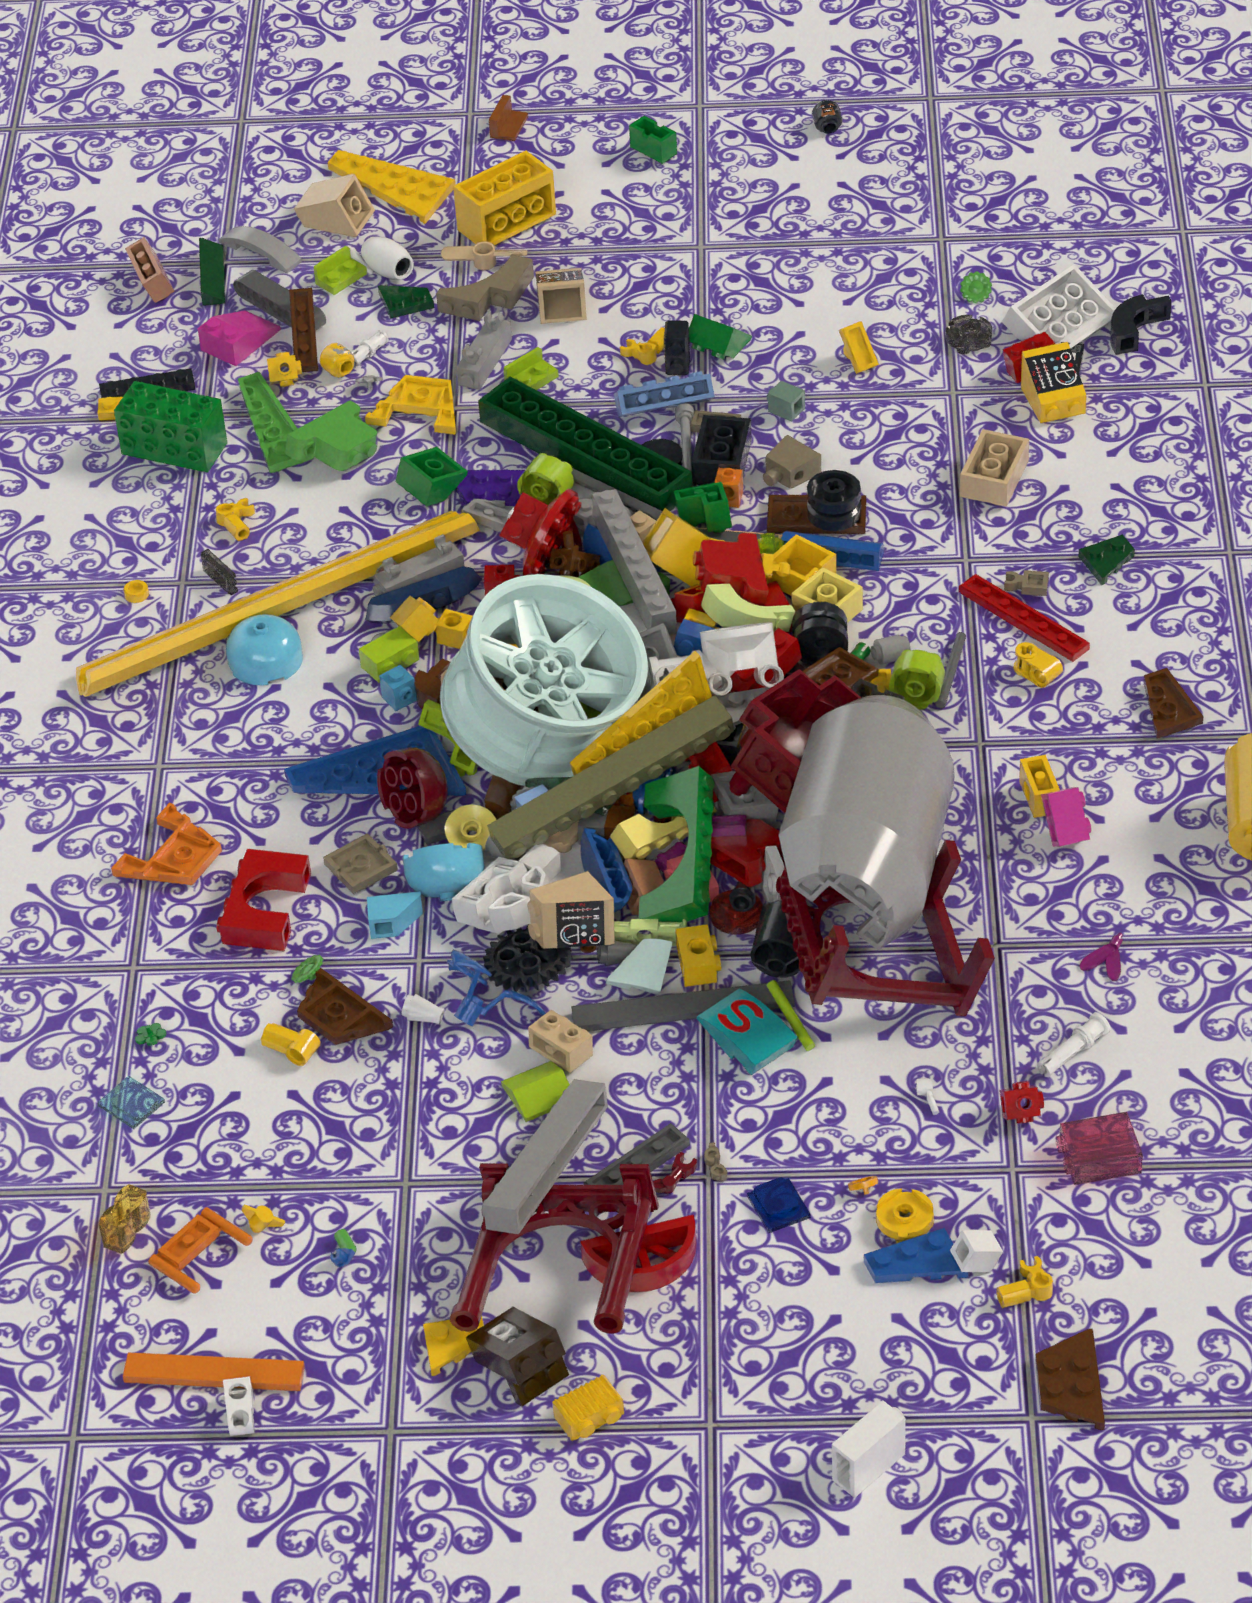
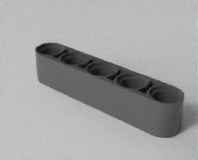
[233,270,326,330]

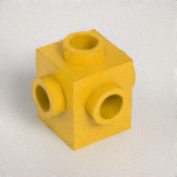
[267,352,302,387]

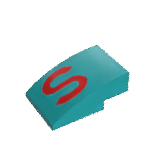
[696,988,798,1075]

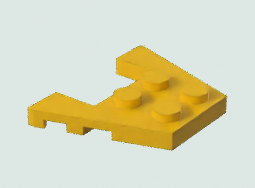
[365,375,456,435]

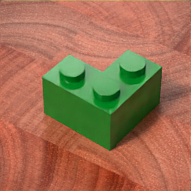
[674,482,732,533]

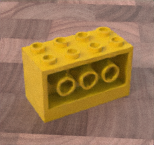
[453,150,556,245]

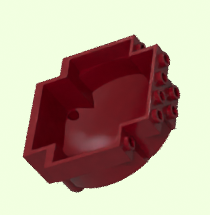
[729,669,861,813]

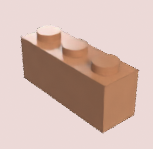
[125,237,175,303]

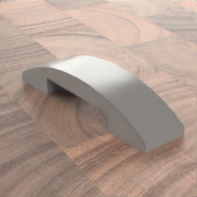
[219,226,302,273]

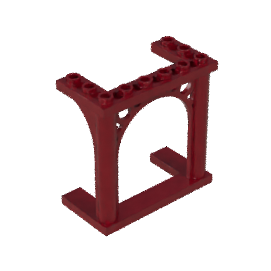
[776,840,995,1016]

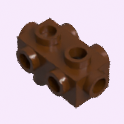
[549,531,600,578]

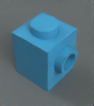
[379,665,416,711]

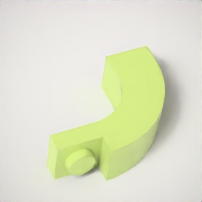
[701,584,795,632]

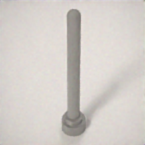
[675,403,694,487]

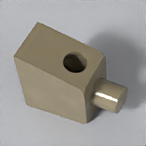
[763,435,822,488]

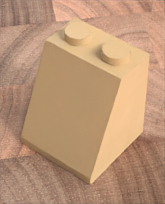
[294,174,375,237]

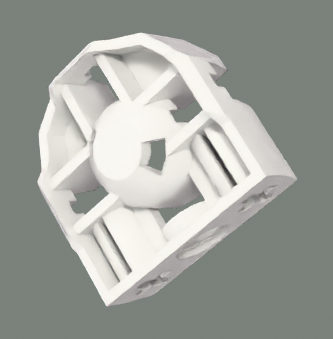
[452,857,549,934]

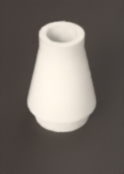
[402,994,445,1024]

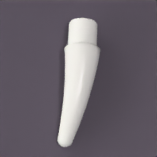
[350,247,373,274]

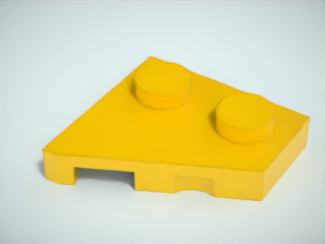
[423,1316,484,1376]

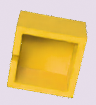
[767,534,836,596]

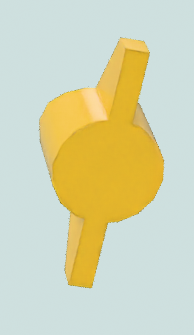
[241,1204,285,1233]

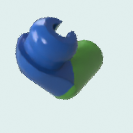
[330,1229,357,1267]

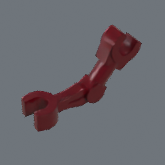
[653,1152,697,1194]

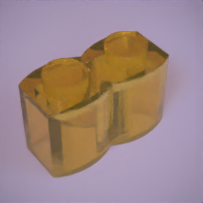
[99,1184,151,1254]

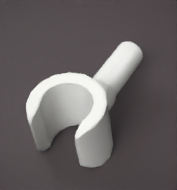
[916,1078,939,1115]

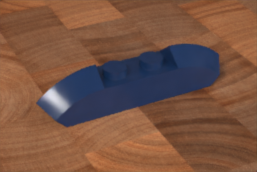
[365,566,482,624]

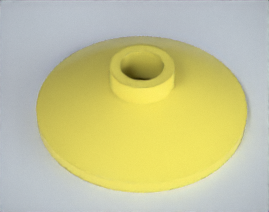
[445,804,496,851]

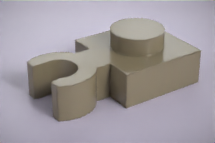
[1004,570,1049,596]

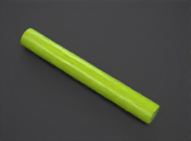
[767,980,815,1051]

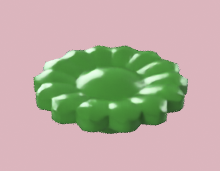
[960,271,992,303]
[291,955,323,983]

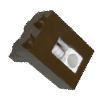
[465,1307,569,1406]

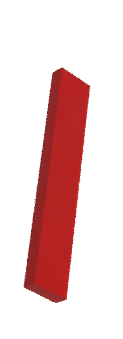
[959,574,1090,662]

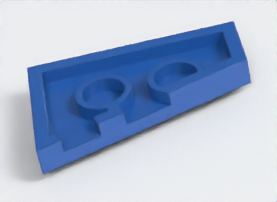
[864,1228,968,1283]

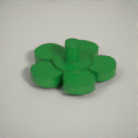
[135,1023,167,1046]

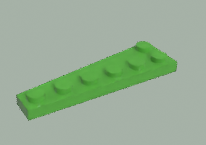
[238,372,314,474]

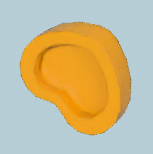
[848,1176,878,1195]

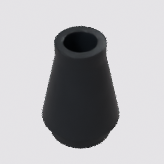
[729,881,756,912]

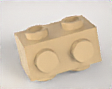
[528,1010,593,1073]

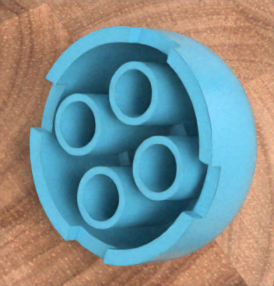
[226,614,303,685]
[402,843,485,901]

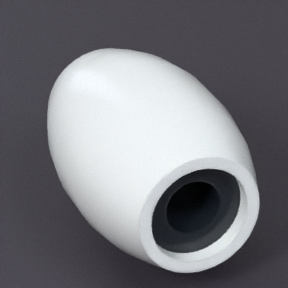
[361,237,414,279]

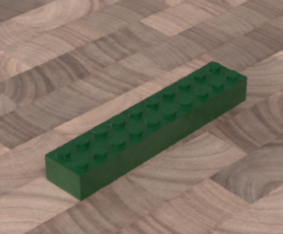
[478,376,692,511]

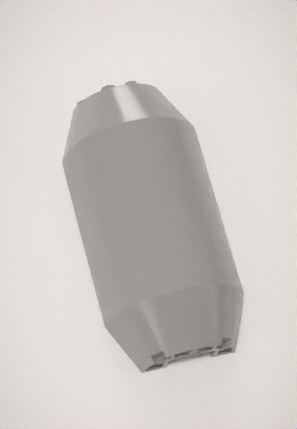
[779,695,955,950]

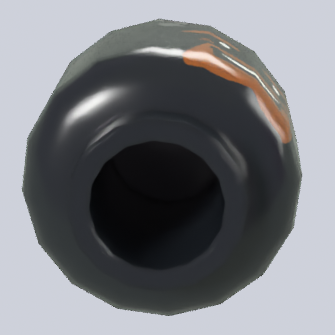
[812,100,843,134]

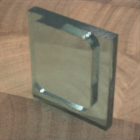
[97,1076,165,1129]

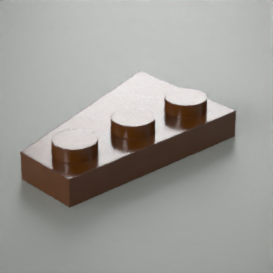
[1143,668,1204,739]

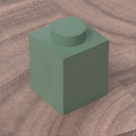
[767,381,805,422]

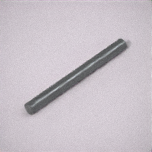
[935,632,966,709]

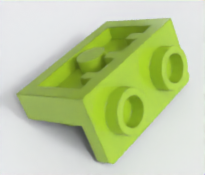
[314,246,367,295]
[503,347,559,390]

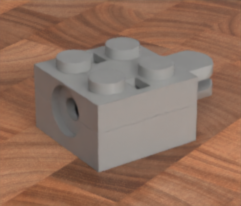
[711,771,779,826]

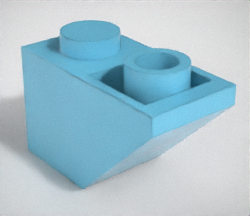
[367,891,423,939]

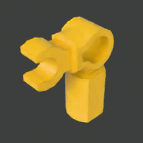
[619,327,665,365]
[216,498,255,541]
[996,1256,1053,1308]

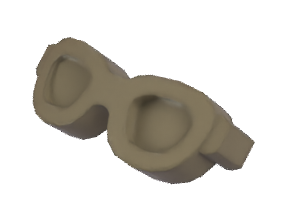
[704,1142,727,1181]

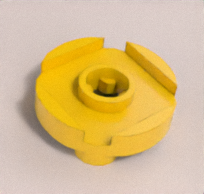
[876,1188,934,1243]

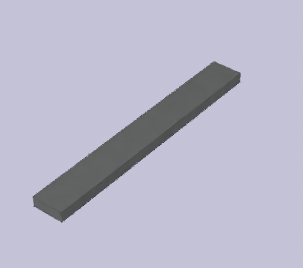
[571,980,795,1031]

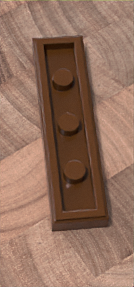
[289,288,318,372]

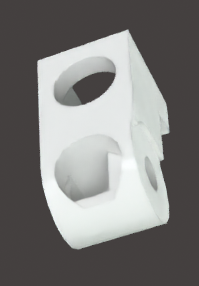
[223,1377,255,1436]

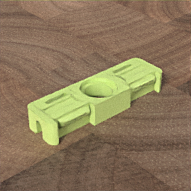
[614,919,687,946]

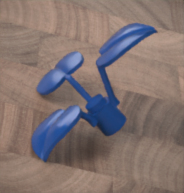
[447,949,546,1027]

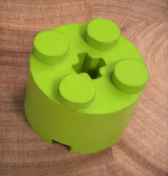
[517,453,574,505]
[889,650,945,710]

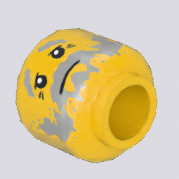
[320,343,355,378]

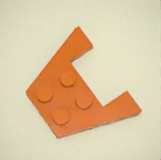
[111,802,222,885]

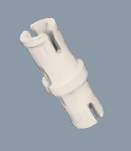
[352,330,389,367]

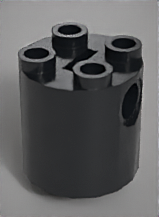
[750,901,812,978]

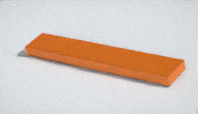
[123,1352,305,1391]

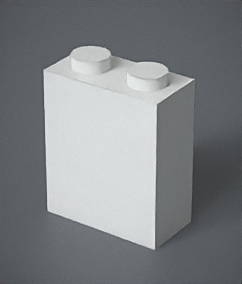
[832,1401,906,1498]

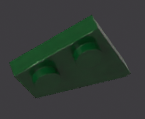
[378,285,434,319]

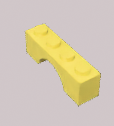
[610,807,717,860]

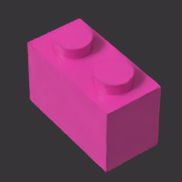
[1041,787,1091,847]

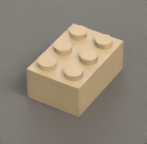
[960,429,1029,507]

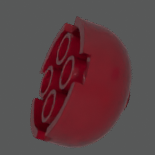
[377,747,448,829]

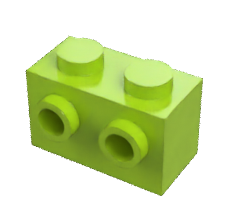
[359,626,419,683]

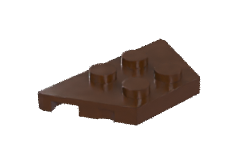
[297,967,393,1045]
[1035,1329,1105,1430]

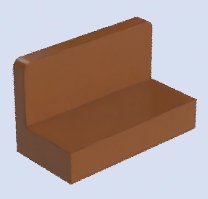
[489,95,528,141]

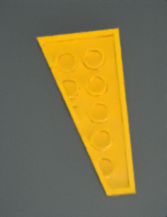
[328,150,456,224]
[569,651,712,776]

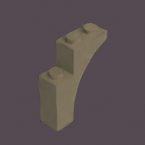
[436,255,534,321]

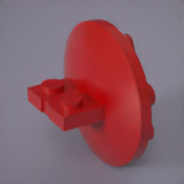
[499,489,582,576]

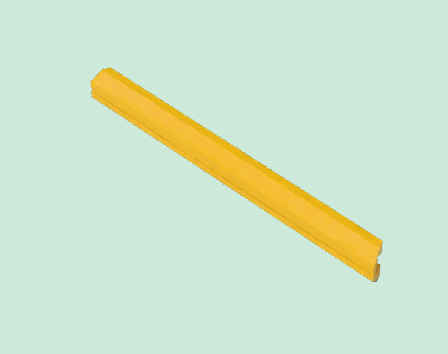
[76,511,480,697]

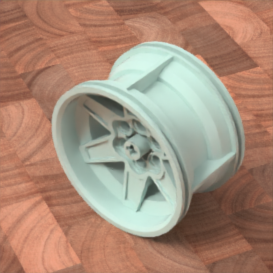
[440,574,648,788]

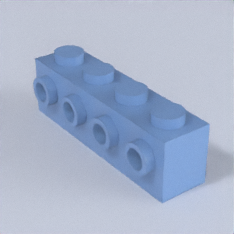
[614,371,715,418]

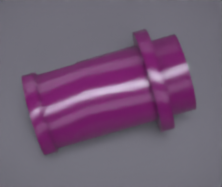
[655,841,687,872]

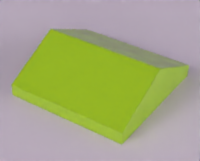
[501,1061,570,1122]

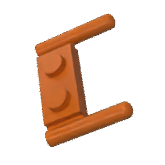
[148,1207,253,1294]

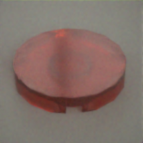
[710,889,763,935]

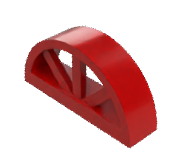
[580,1214,696,1292]

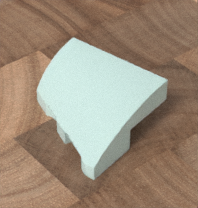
[606,939,673,995]

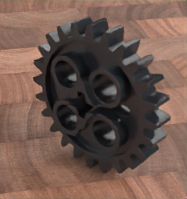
[483,924,573,992]

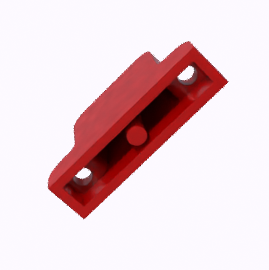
[693,533,768,606]
[710,819,785,887]

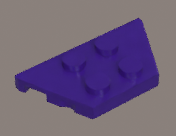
[456,469,525,507]

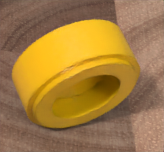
[123,580,149,603]

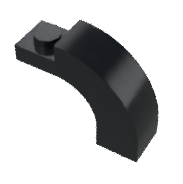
[1110,294,1172,355]

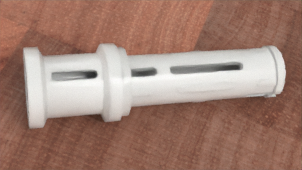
[1037,1012,1111,1077]

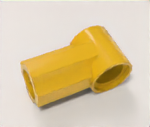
[261,1023,321,1066]

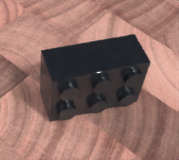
[692,415,752,485]

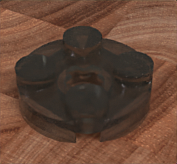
[945,315,992,355]

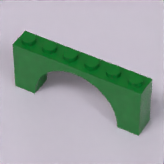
[639,766,715,922]

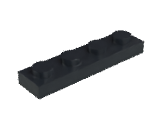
[99,368,196,398]

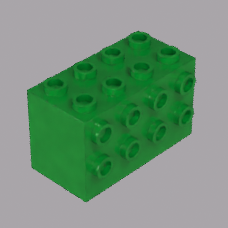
[114,381,228,473]

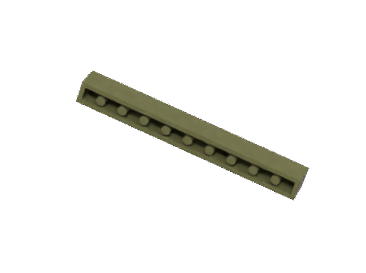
[487,695,734,859]

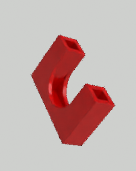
[216,849,311,951]

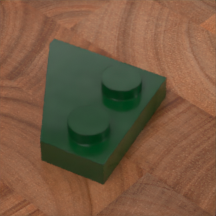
[1078,534,1135,585]

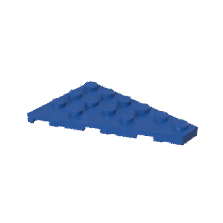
[284,726,466,796]

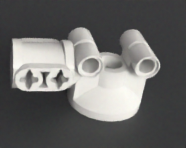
[648,622,784,696]

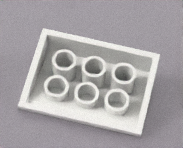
[1002,264,1116,348]

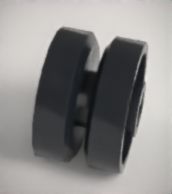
[807,470,861,531]
[792,602,848,665]

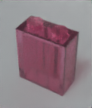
[1055,1112,1143,1185]

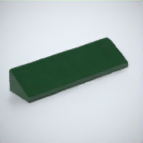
[199,238,225,306]

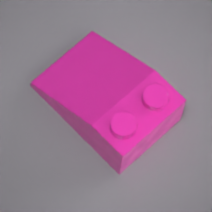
[197,310,281,366]

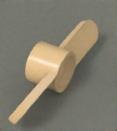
[441,242,527,270]

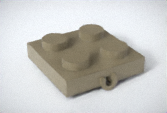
[323,833,398,894]

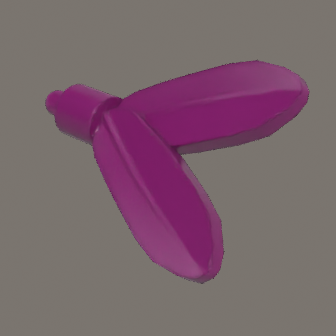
[1080,933,1123,981]

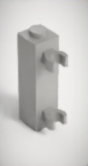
[457,310,512,390]
[373,534,464,596]

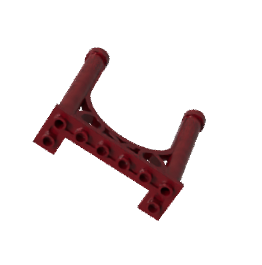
[450,1163,659,1334]

